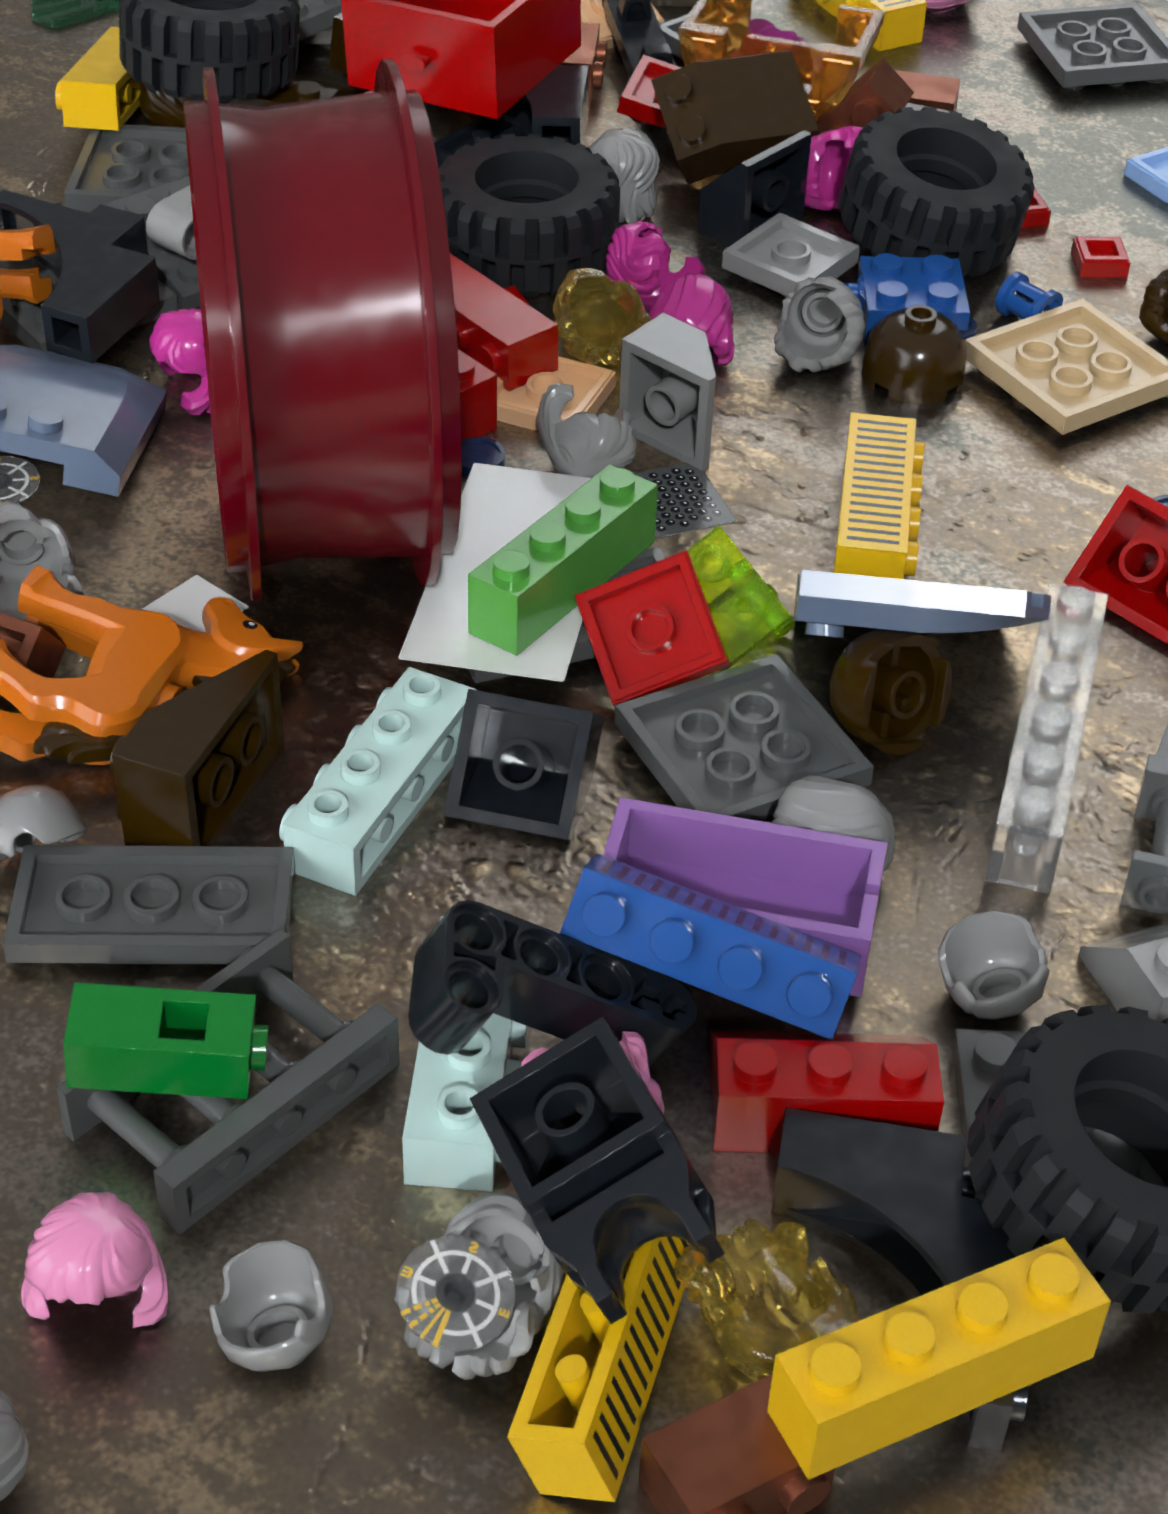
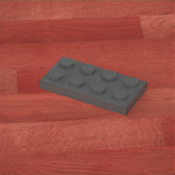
[3,845,295,964]

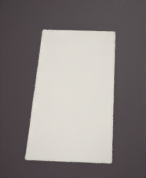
[399,463,591,682]

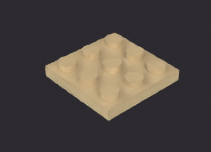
[965,298,1168,435]

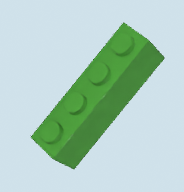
[468,464,658,656]

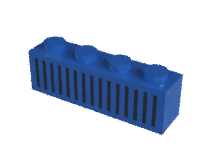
[560,853,861,1040]

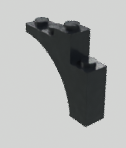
[501,65,589,145]
[0,190,160,363]
[771,1108,1029,1452]

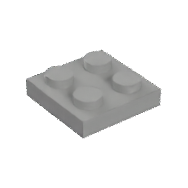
[722,213,860,298]

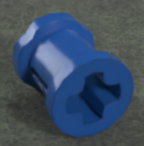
[995,271,1063,319]

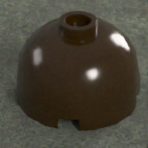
[861,305,967,405]
[830,629,952,756]

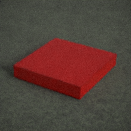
[574,550,731,707]

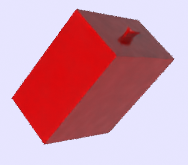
[341,0,581,119]

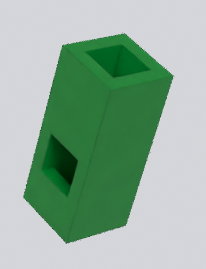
[63,982,269,1099]

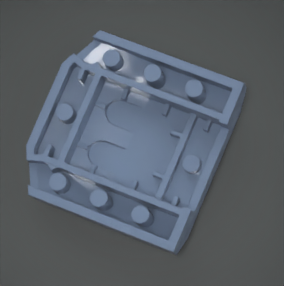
[0,345,167,497]
[794,570,1052,638]

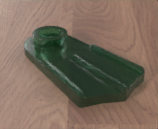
[31,0,119,29]

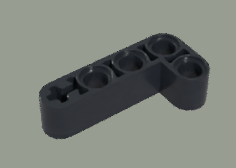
[408,900,697,1066]

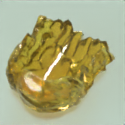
[553,268,651,366]
[674,1218,859,1380]

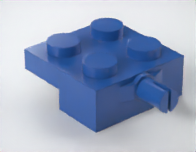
[843,253,970,345]

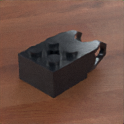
[469,1016,725,1324]

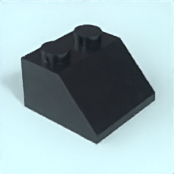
[698,130,812,247]
[443,689,604,840]

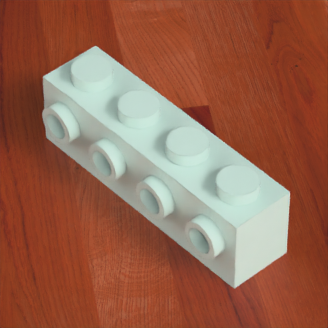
[279,667,476,896]
[402,916,528,1192]

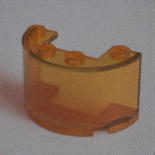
[679,0,885,121]

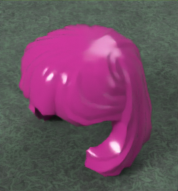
[804,126,863,211]
[605,221,705,311]
[644,273,735,366]
[149,308,211,415]

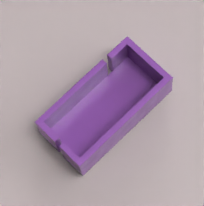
[603,797,887,997]

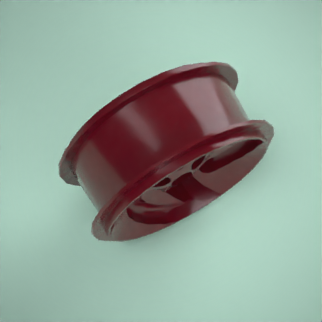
[184,58,462,601]

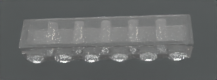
[985,583,1109,894]

